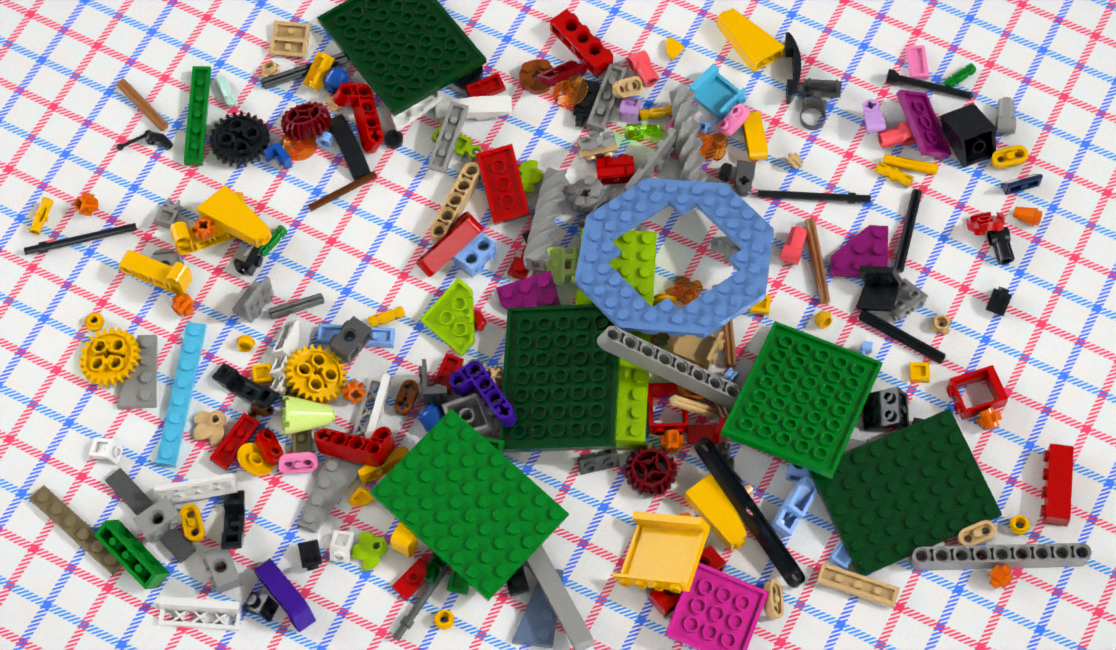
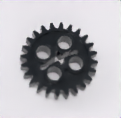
[209,111,270,168]

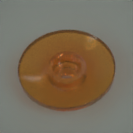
[553,76,588,107]
[280,134,317,161]

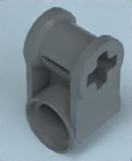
[734,160,756,197]

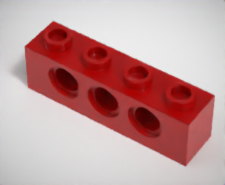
[550,9,614,78]
[649,545,726,618]

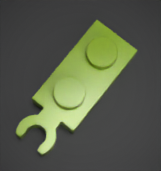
[431,123,482,161]

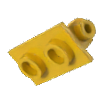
[303,51,335,91]

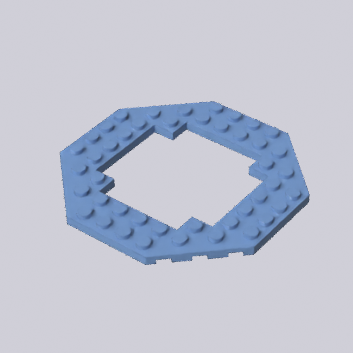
[575,178,774,338]

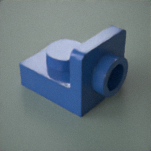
[263,142,293,170]

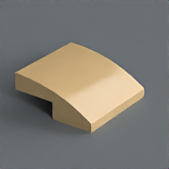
[269,21,311,58]

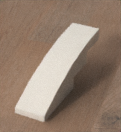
[435,96,512,122]
[269,320,299,397]

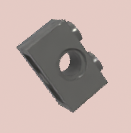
[330,316,373,364]

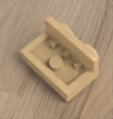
[576,141,618,161]

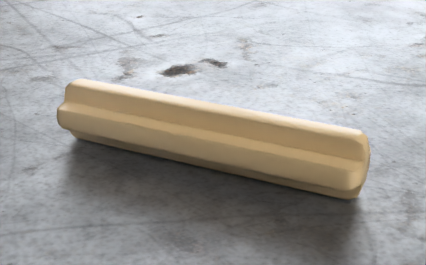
[670,395,717,418]

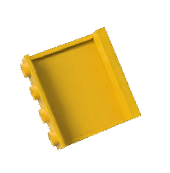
[612,511,711,593]

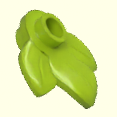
[519,160,544,194]
[350,532,388,571]

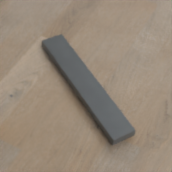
[105,468,196,563]

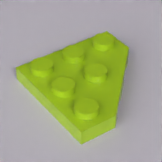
[420,278,475,357]

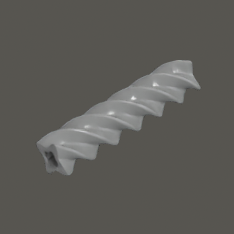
[669,86,708,182]
[523,167,569,272]

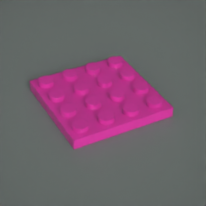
[664,562,769,650]

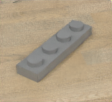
[586,64,627,132]
[427,101,469,174]

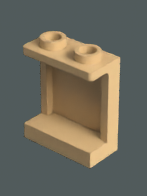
[666,331,725,370]

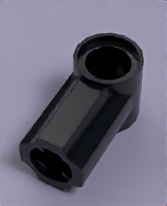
[987,226,1015,265]

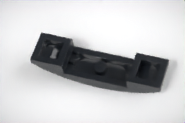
[784,32,801,104]
[328,114,371,181]
[212,363,280,409]
[221,490,245,550]

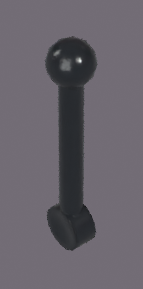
[116,130,152,151]

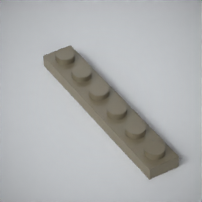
[29,485,123,576]

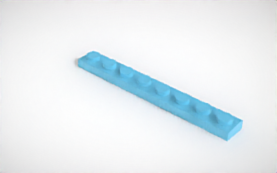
[156,322,207,468]

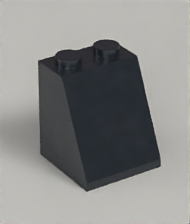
[940,103,996,168]

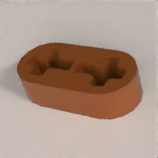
[394,380,419,416]

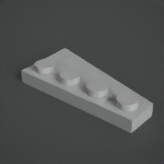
[117,334,158,410]
[297,455,362,533]

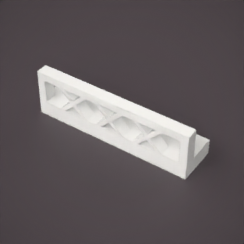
[352,374,392,439]
[154,473,237,504]
[158,596,242,631]

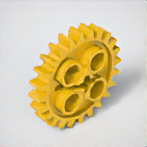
[78,327,141,388]
[284,344,347,404]

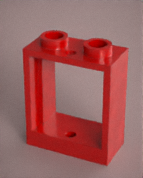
[946,365,1008,420]
[647,383,688,436]

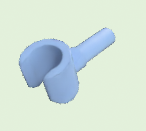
[698,117,720,135]
[860,341,873,355]

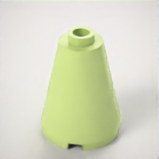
[281,396,335,435]

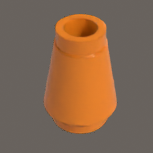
[1013,206,1042,226]

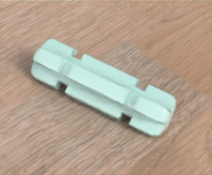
[216,75,238,108]

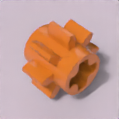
[75,193,99,216]
[192,217,217,242]
[171,293,195,317]
[341,378,366,404]
[976,407,1002,431]
[660,429,684,454]
[988,564,1014,589]

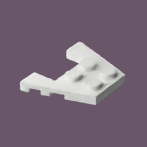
[391,90,443,131]

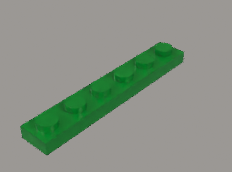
[184,66,212,166]

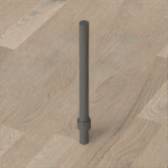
[393,562,450,641]

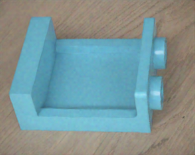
[689,63,746,121]

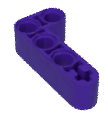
[449,361,517,427]
[253,558,316,633]

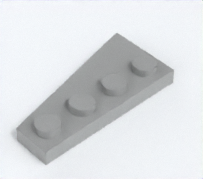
[624,127,676,192]

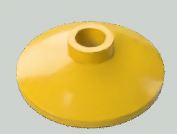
[237,443,274,476]

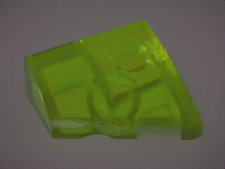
[625,123,664,141]

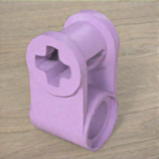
[862,99,886,134]

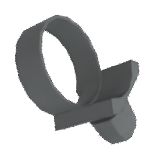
[800,91,827,130]

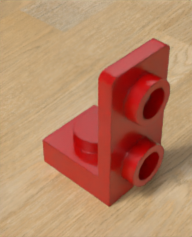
[687,417,727,444]

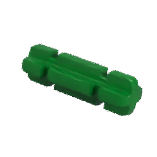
[944,63,976,88]
[259,225,287,257]

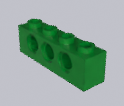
[94,520,169,589]

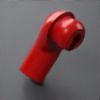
[474,310,487,331]

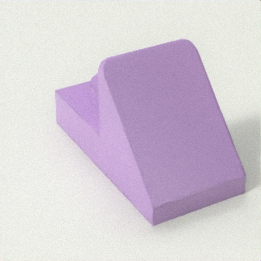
[619,97,642,124]

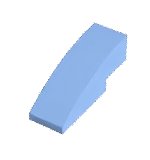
[770,475,818,538]

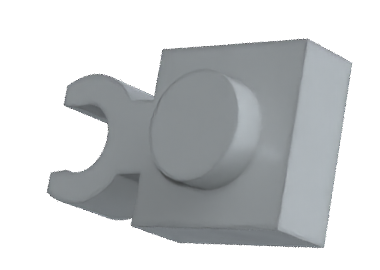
[154,197,180,229]

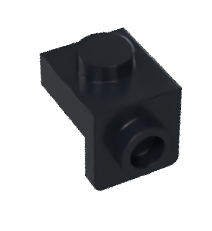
[234,246,263,276]
[298,539,322,571]
[242,591,279,622]

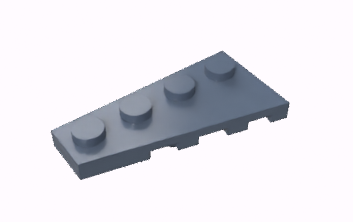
[512,569,563,648]

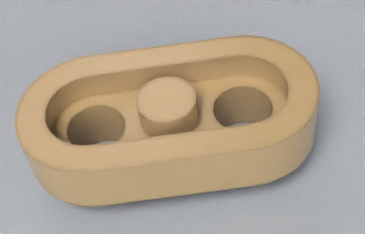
[612,76,644,99]
[957,520,996,546]
[763,579,784,620]

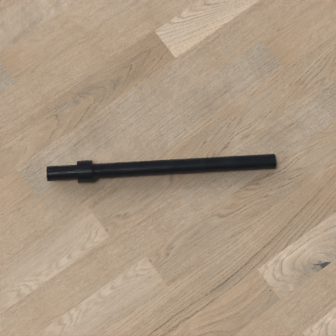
[758,190,871,204]
[24,223,137,255]

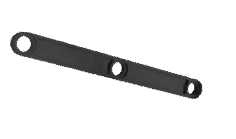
[694,437,805,588]

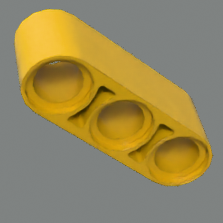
[742,111,768,161]

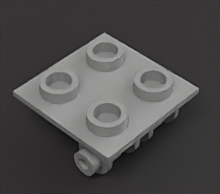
[891,278,928,321]

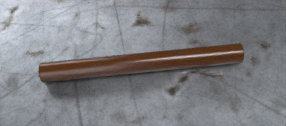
[308,171,377,212]

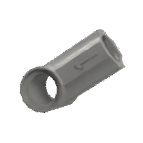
[995,97,1016,134]

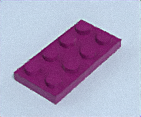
[896,89,952,158]

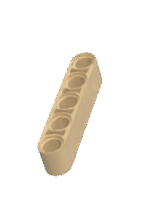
[430,162,480,244]

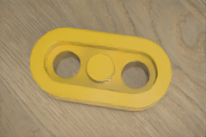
[991,145,1028,169]
[180,504,206,543]

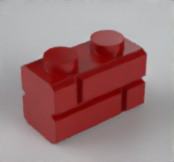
[596,154,635,185]

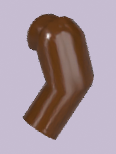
[247,405,274,418]

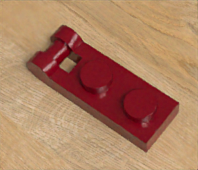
[537,60,587,87]

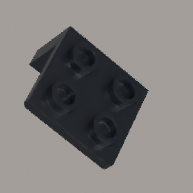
[856,266,903,312]
[863,387,909,431]

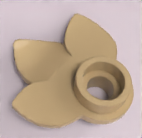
[193,410,227,447]

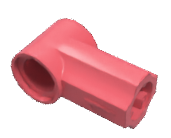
[627,50,659,87]
[878,121,916,148]
[780,226,807,265]

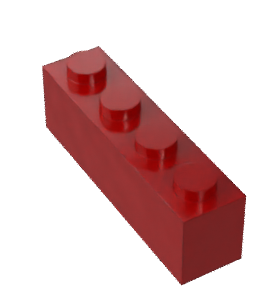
[1040,443,1074,527]

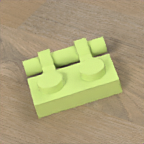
[546,247,579,285]

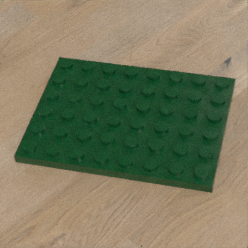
[317,0,487,117]
[499,304,620,453]
[808,408,1002,576]

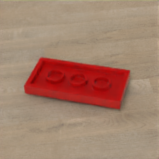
[476,144,531,225]

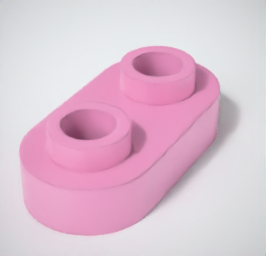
[718,104,749,137]
[278,452,318,474]

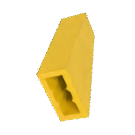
[717,8,784,73]
[197,185,272,248]
[684,473,747,552]

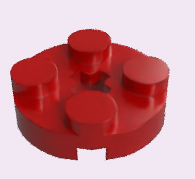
[966,212,1005,235]

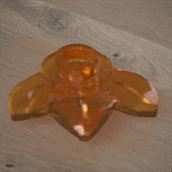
[698,132,728,161]
[665,276,703,306]

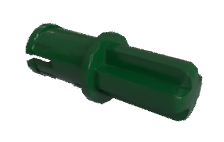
[424,552,442,585]

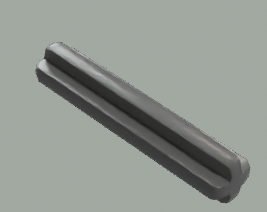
[269,293,324,319]

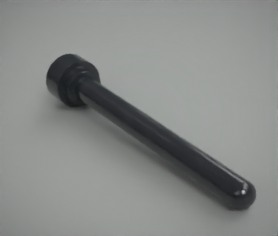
[885,69,973,99]

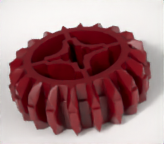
[281,102,331,141]
[624,444,677,497]

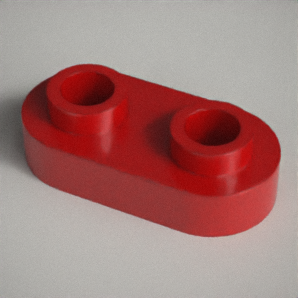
[255,428,284,465]

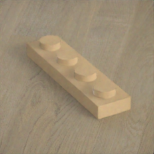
[816,563,900,609]

